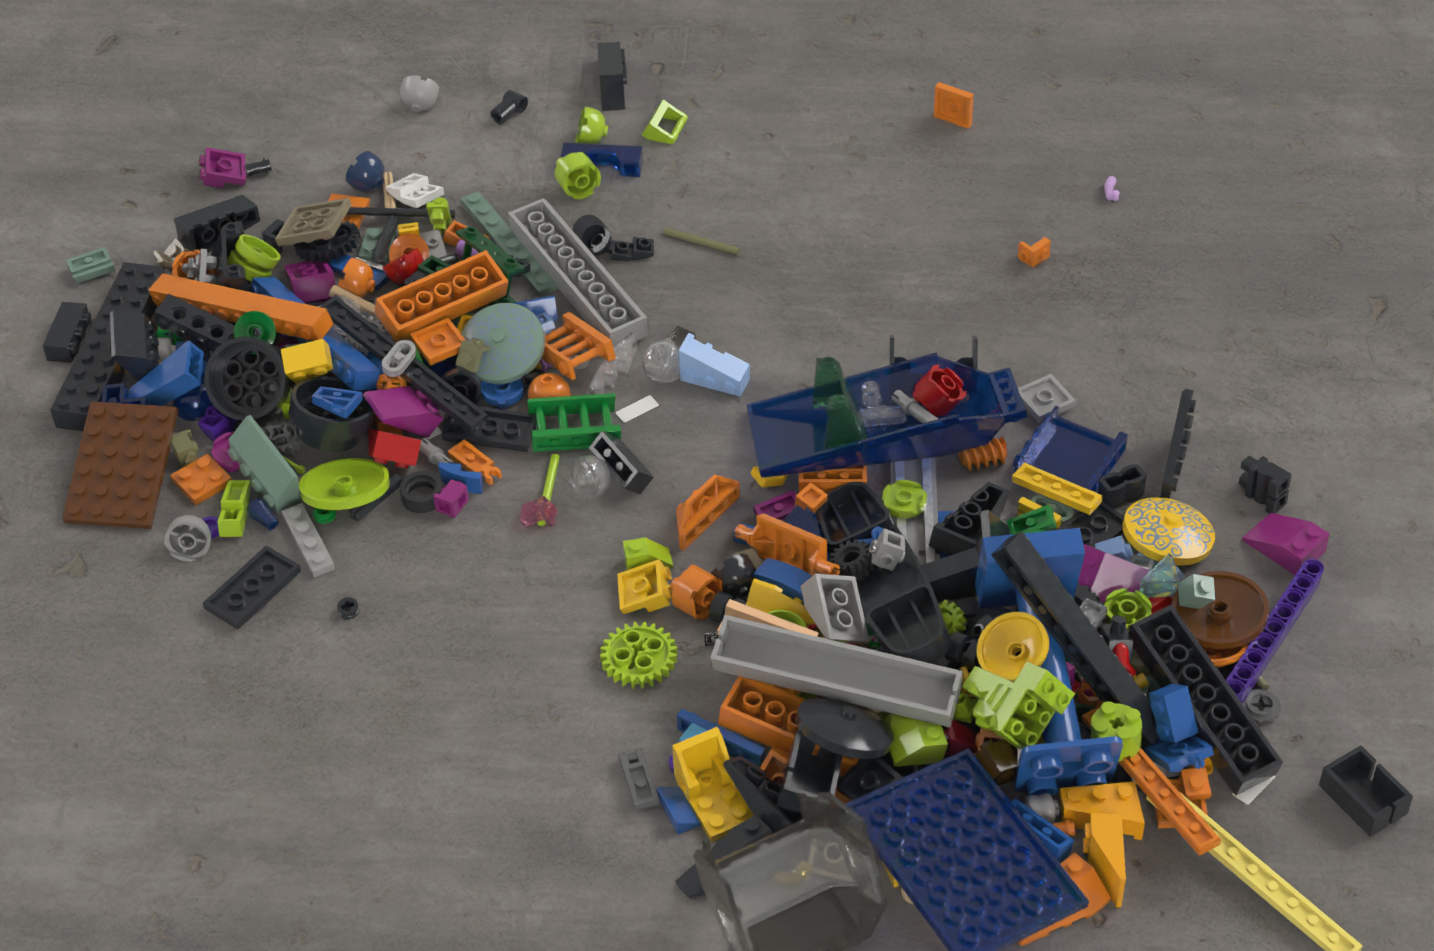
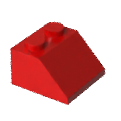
[368,429,421,469]

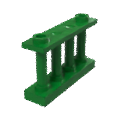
[528,393,621,452]

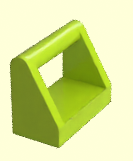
[641,100,688,144]

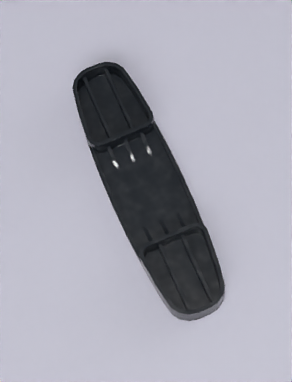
[817,482,951,664]

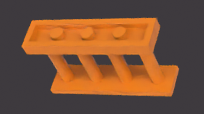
[541,312,616,380]

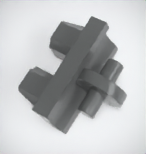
[182,249,217,285]

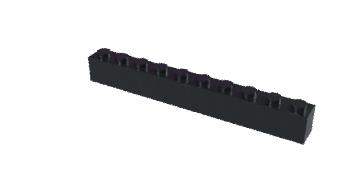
[991,532,1159,748]

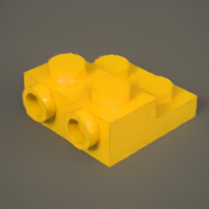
[617,559,673,614]

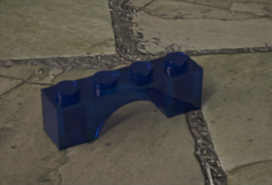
[560,143,643,177]

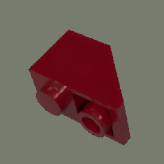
[943,720,979,766]

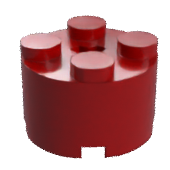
[913,365,966,418]

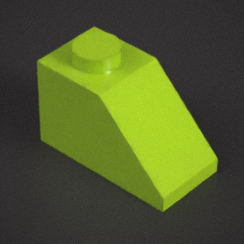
[623,537,673,570]

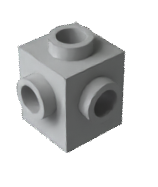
[869,529,905,571]

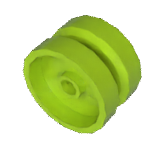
[227,234,280,282]

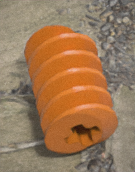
[958,436,1007,471]

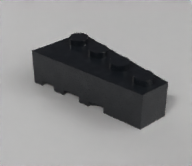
[597,42,627,111]
[174,195,260,253]
[928,482,1009,555]

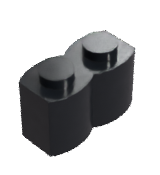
[1098,464,1147,508]

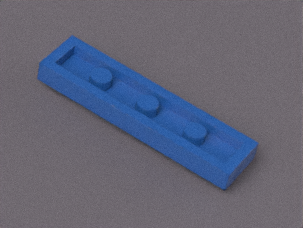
[677,709,766,768]

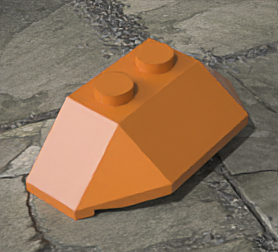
[676,474,740,551]

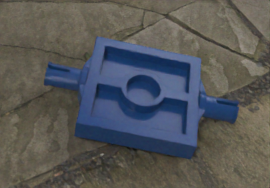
[1144,735,1214,773]

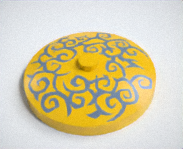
[1122,497,1215,565]

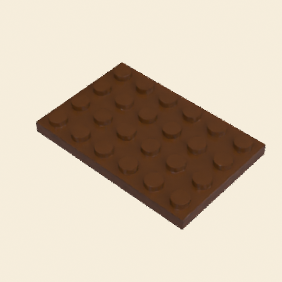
[62,402,178,529]

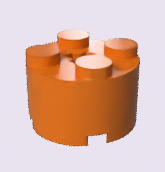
[670,564,722,620]

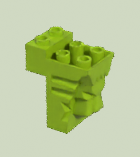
[962,662,1075,750]

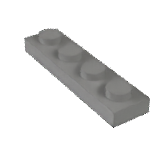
[281,503,335,577]

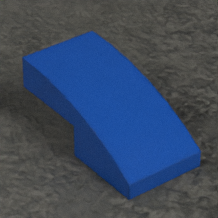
[438,462,483,494]

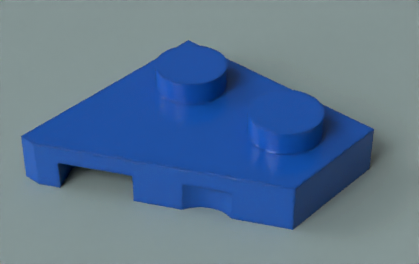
[312,386,363,418]

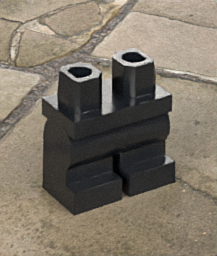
[1238,456,1291,514]

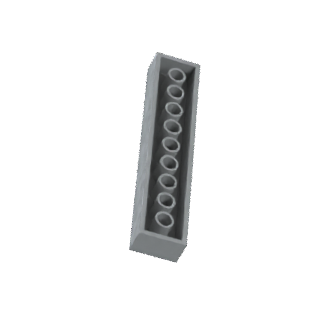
[508,198,648,350]

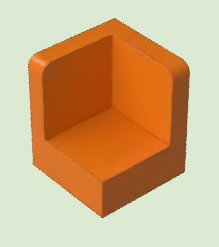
[794,482,828,523]

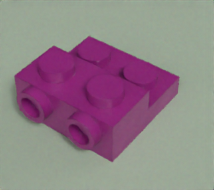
[199,147,246,188]

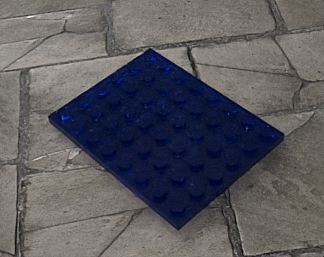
[844,748,1090,951]

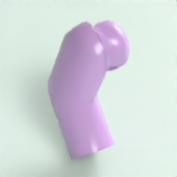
[1104,176,1120,201]

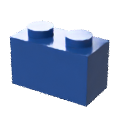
[1149,684,1198,743]

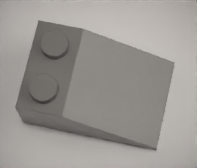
[801,574,870,644]

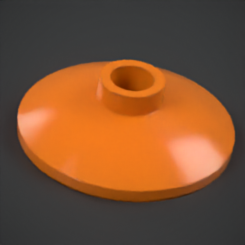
[389,233,429,262]

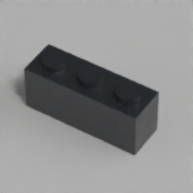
[43,302,92,363]
[589,431,654,494]

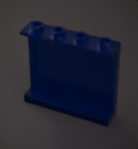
[1012,406,1128,493]

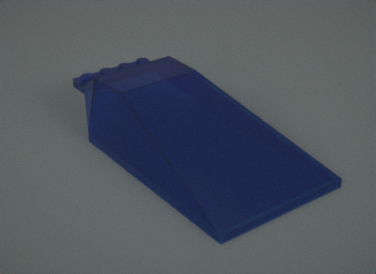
[747,352,1028,478]

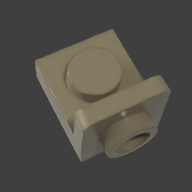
[153,238,190,269]

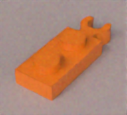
[448,439,502,485]

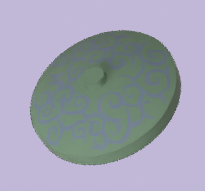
[461,303,545,384]

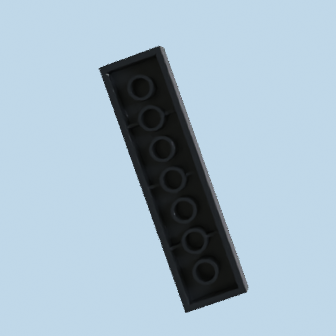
[1128,605,1283,796]

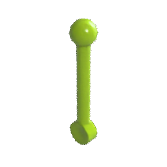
[282,455,306,474]

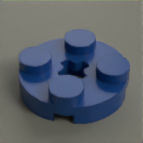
[481,379,525,410]

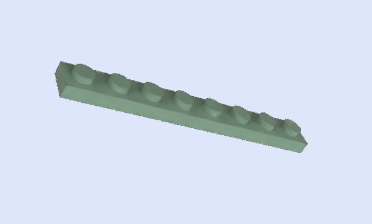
[461,191,557,297]

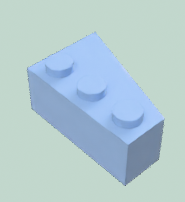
[679,333,750,397]

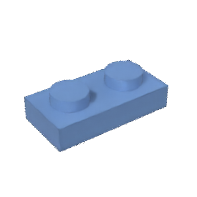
[536,312,555,335]

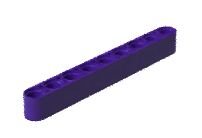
[1226,559,1324,704]

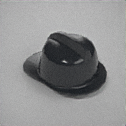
[572,214,612,255]

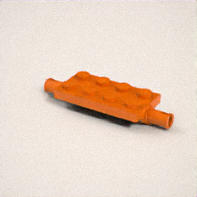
[734,513,840,576]

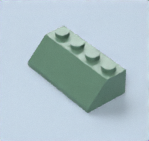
[228,415,300,514]

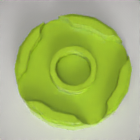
[882,480,927,518]

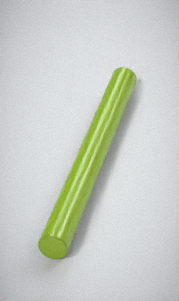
[537,454,560,526]

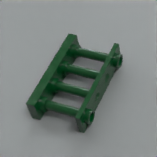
[456,226,525,306]

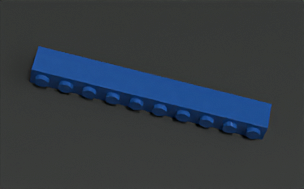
[249,277,380,391]

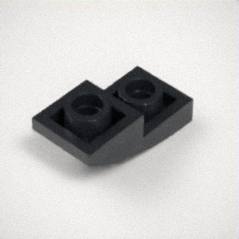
[610,237,654,261]

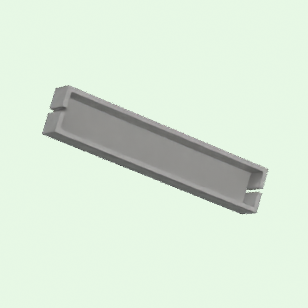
[710,615,963,727]

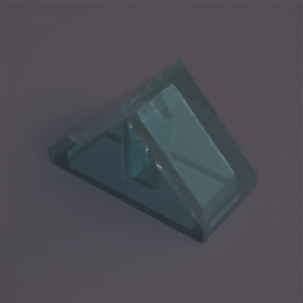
[1140,553,1179,598]

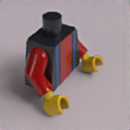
[1099,616,1149,689]

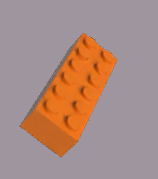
[375,250,509,343]
[718,676,861,778]

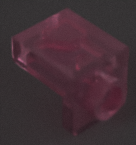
[520,496,557,527]

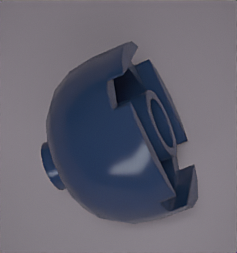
[345,151,385,192]

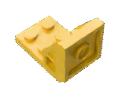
[672,727,754,843]

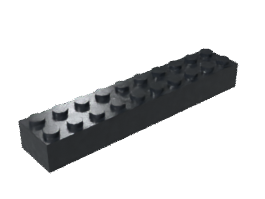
[50,262,165,431]

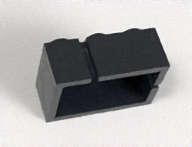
[776,729,843,821]
[1319,745,1413,837]

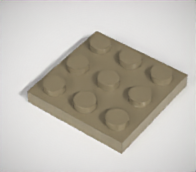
[275,198,352,246]

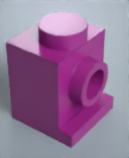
[433,479,469,518]

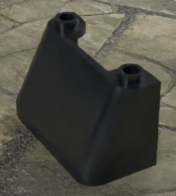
[211,221,249,292]

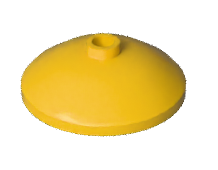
[977,612,1049,682]

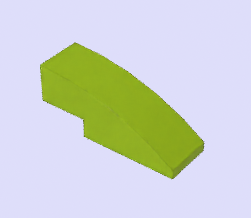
[217,480,251,537]

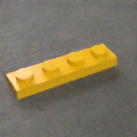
[1012,463,1102,515]

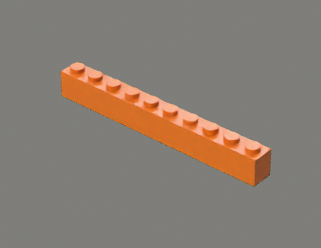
[148,273,334,341]

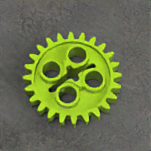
[600,621,677,689]

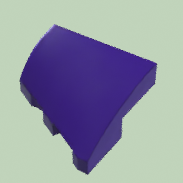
[198,405,239,442]

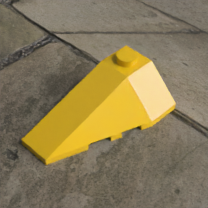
[746,579,824,637]

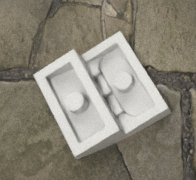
[386,173,444,208]

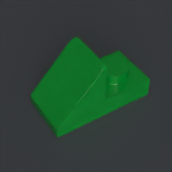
[1007,504,1057,535]

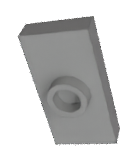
[420,230,447,258]

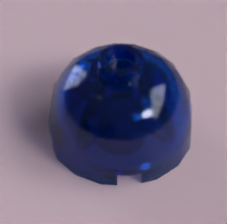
[173,379,214,421]

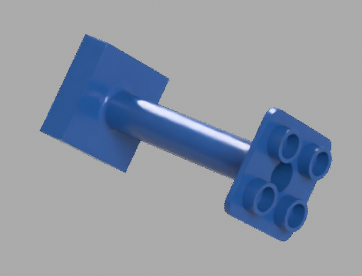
[975,528,1123,796]

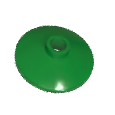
[234,311,276,354]

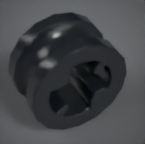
[337,597,359,620]

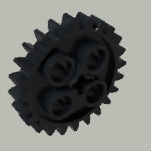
[294,221,361,263]

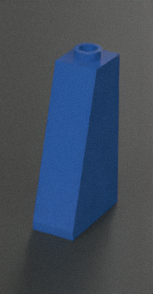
[128,341,204,406]

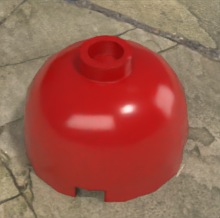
[382,248,424,285]

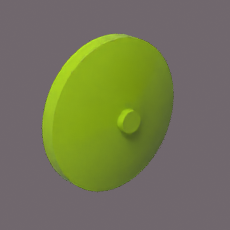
[299,458,390,510]

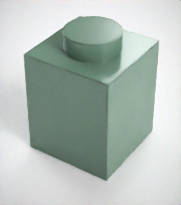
[1178,574,1215,609]

